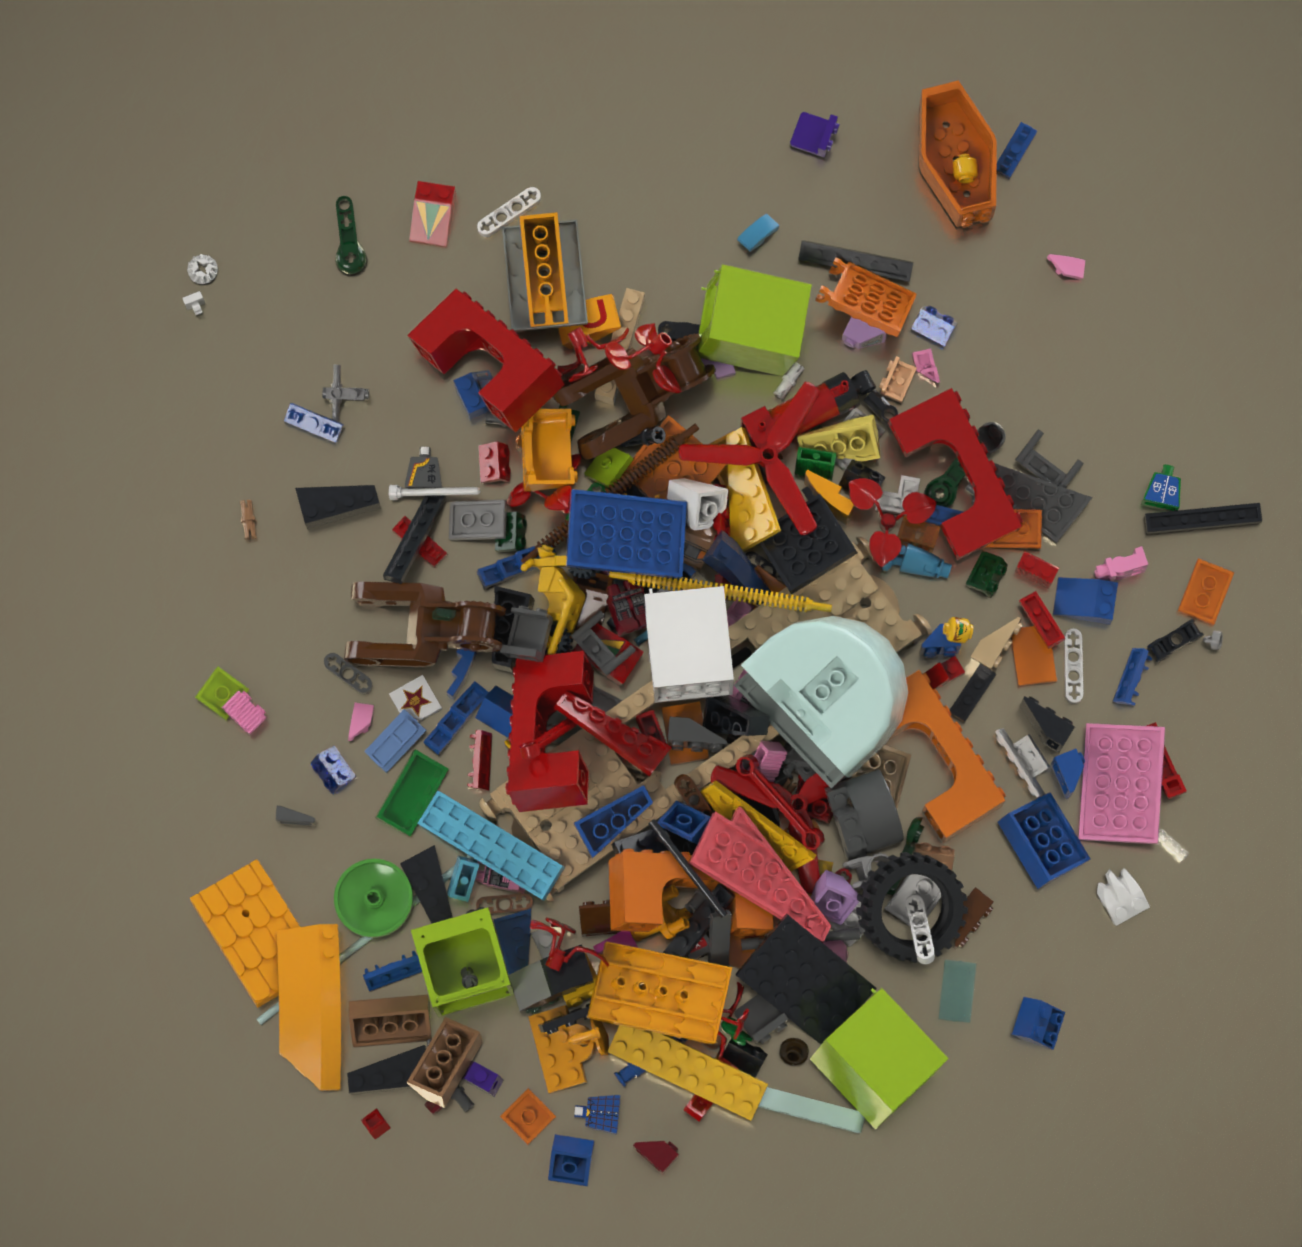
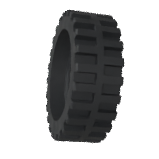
[856,852,968,963]

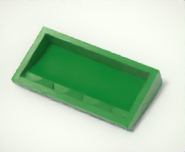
[375,749,449,836]

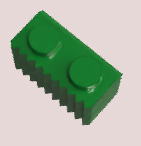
[794,447,837,481]

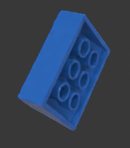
[998,792,1091,889]

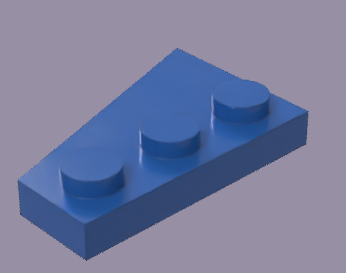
[493,909,531,975]

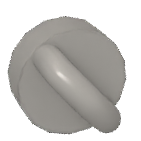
[1203,630,1223,650]

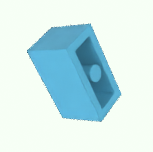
[447,855,479,902]

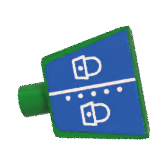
[1141,464,1181,511]

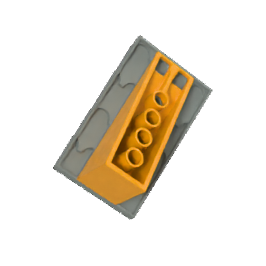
[502,212,588,331]

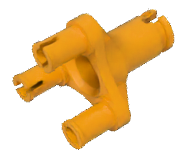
[630,885,693,941]

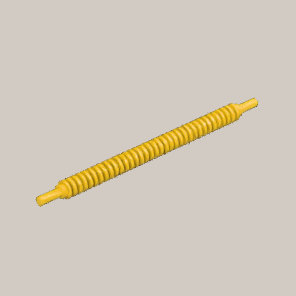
[609,571,832,613]

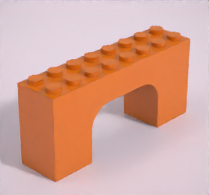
[889,670,1006,844]
[609,849,773,937]

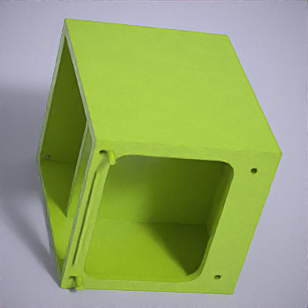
[696,264,812,376]
[411,907,514,1017]
[810,988,949,1130]

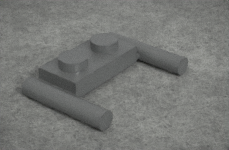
[1015,429,1084,488]
[571,611,636,676]

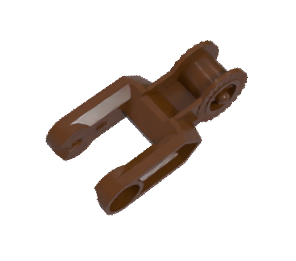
[552,333,716,460]
[344,582,506,667]

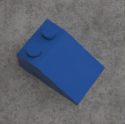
[1053,577,1118,625]

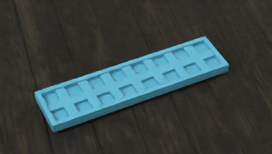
[417,791,565,901]

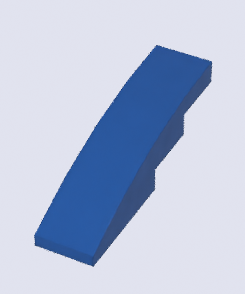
[477,545,557,589]
[447,649,477,700]
[424,681,489,755]

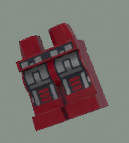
[606,580,647,636]

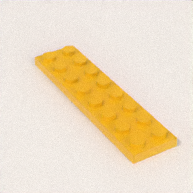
[607,1025,768,1121]

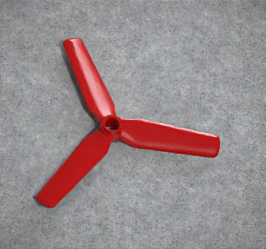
[678,382,820,535]
[711,765,845,894]

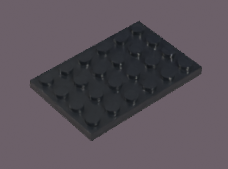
[736,913,877,1044]

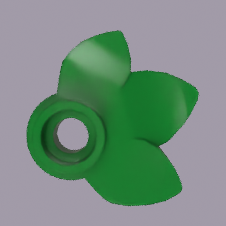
[721,1016,753,1046]

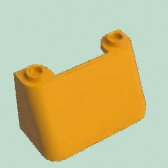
[521,409,578,491]

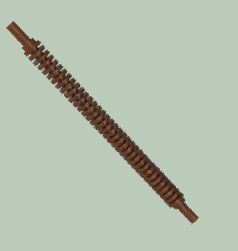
[521,423,699,563]

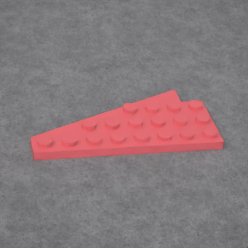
[689,806,831,943]

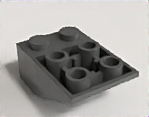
[668,717,727,753]

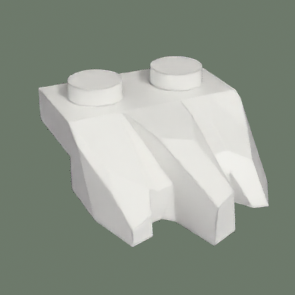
[1097,868,1150,926]

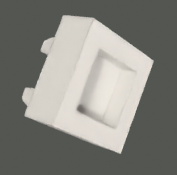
[183,291,205,315]

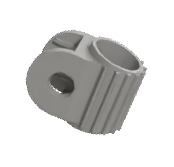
[842,852,889,891]

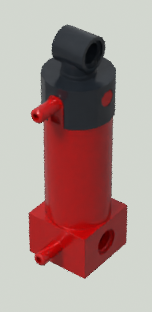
[740,370,876,454]

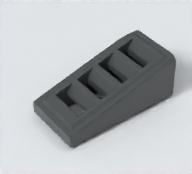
[276,805,317,826]

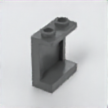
[500,606,553,662]

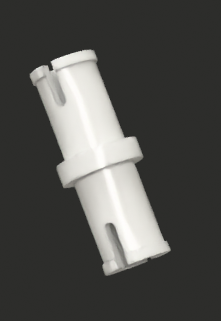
[773,362,805,400]

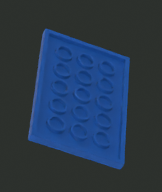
[566,489,687,579]

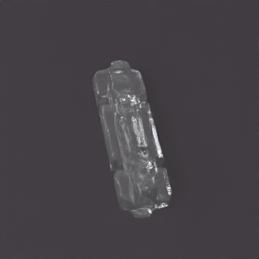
[1159,829,1189,861]

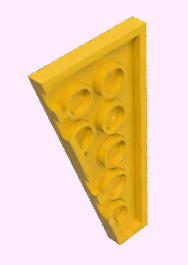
[726,427,781,551]
[700,781,816,872]

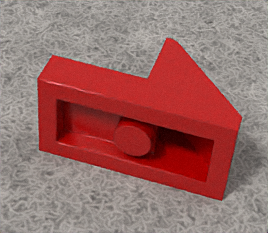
[925,656,965,690]

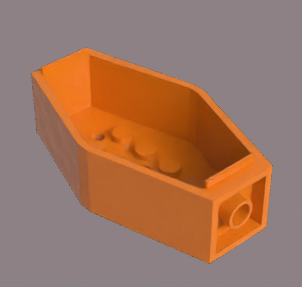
[919,80,997,228]

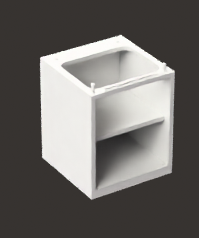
[644,586,734,703]

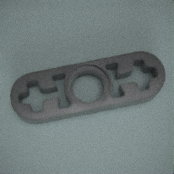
[324,653,373,694]

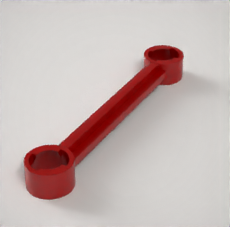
[519,718,577,759]
[736,754,825,850]

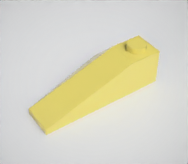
[797,415,881,462]

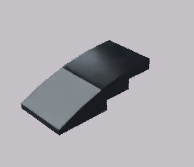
[509,944,594,1012]

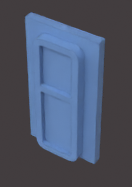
[364,709,427,773]

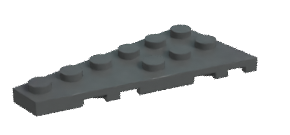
[994,463,1093,543]

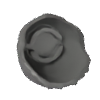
[977,422,1006,454]

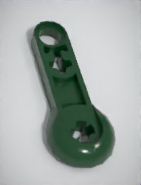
[335,196,367,274]
[924,440,982,508]
[887,817,925,897]

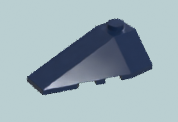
[702,530,771,606]

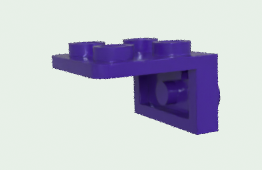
[790,112,840,158]

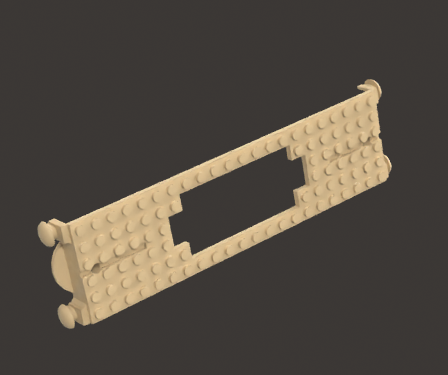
[479,537,932,901]

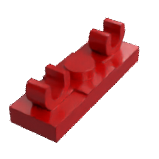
[392,516,448,568]
[1019,591,1065,649]
[467,730,492,791]

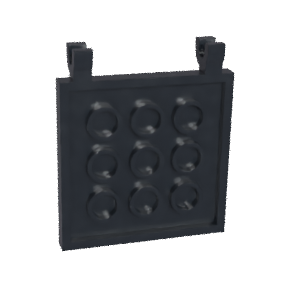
[760,486,858,594]

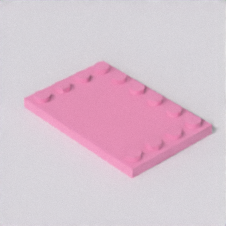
[1079,723,1165,844]

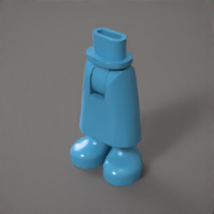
[882,543,952,579]

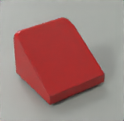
[361,1108,390,1139]

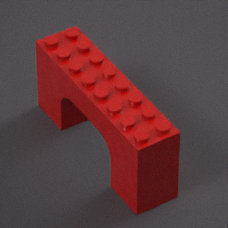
[407,288,565,433]
[888,388,1023,561]
[505,650,594,812]

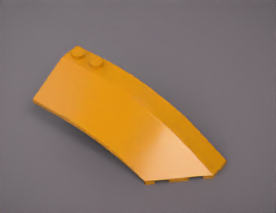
[277,924,341,1091]

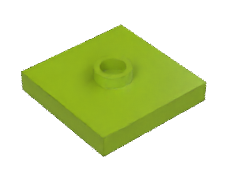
[584,448,634,488]
[194,666,249,720]

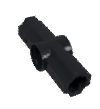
[863,389,899,431]

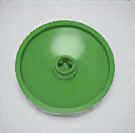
[334,859,413,938]

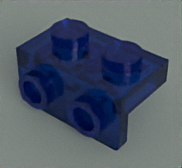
[911,305,958,346]
[311,745,356,794]

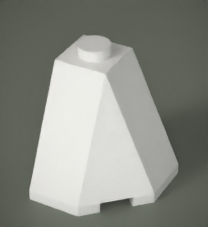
[667,478,728,531]

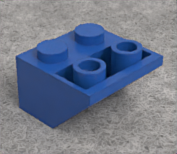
[919,624,961,658]
[1012,997,1065,1050]

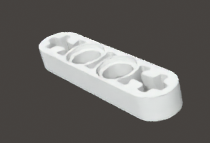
[477,187,541,237]
[1064,628,1083,704]
[906,896,935,964]

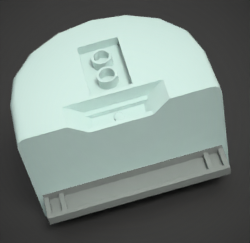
[734,616,908,789]

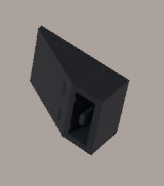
[1020,696,1075,753]

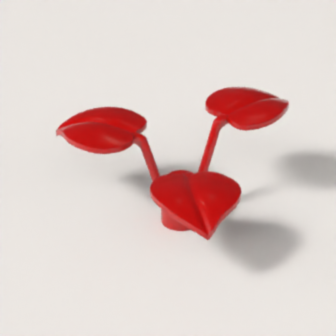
[604,323,682,393]
[557,327,629,382]
[507,454,581,514]
[849,478,936,567]
[530,917,609,971]
[715,982,749,1061]

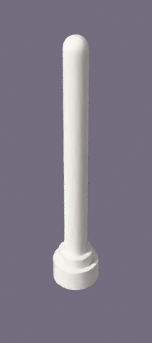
[389,485,481,500]

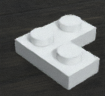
[875,475,920,516]

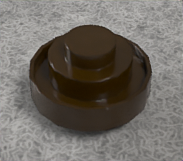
[779,1038,809,1066]

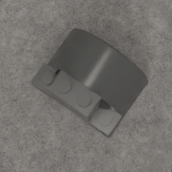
[824,769,904,861]

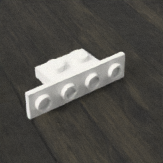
[995,728,1050,798]

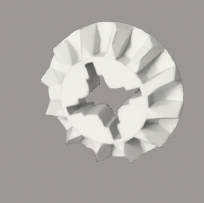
[187,254,218,284]

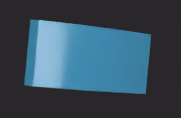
[737,213,780,252]

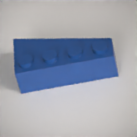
[574,785,653,858]

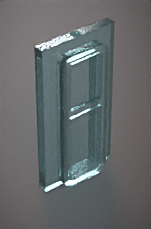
[939,960,976,1023]

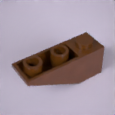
[953,887,994,950]

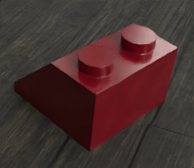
[633,1141,679,1175]

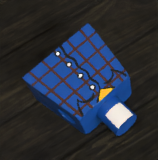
[574,1095,620,1135]

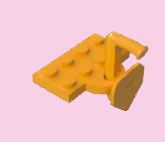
[528,1005,609,1093]

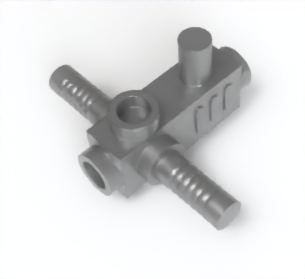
[322,364,369,422]

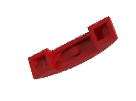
[1147,722,1187,799]

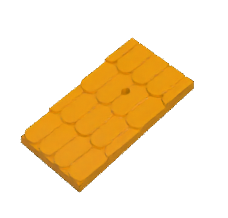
[190,859,300,1008]
[587,942,733,1044]

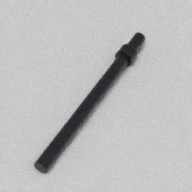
[648,819,728,918]

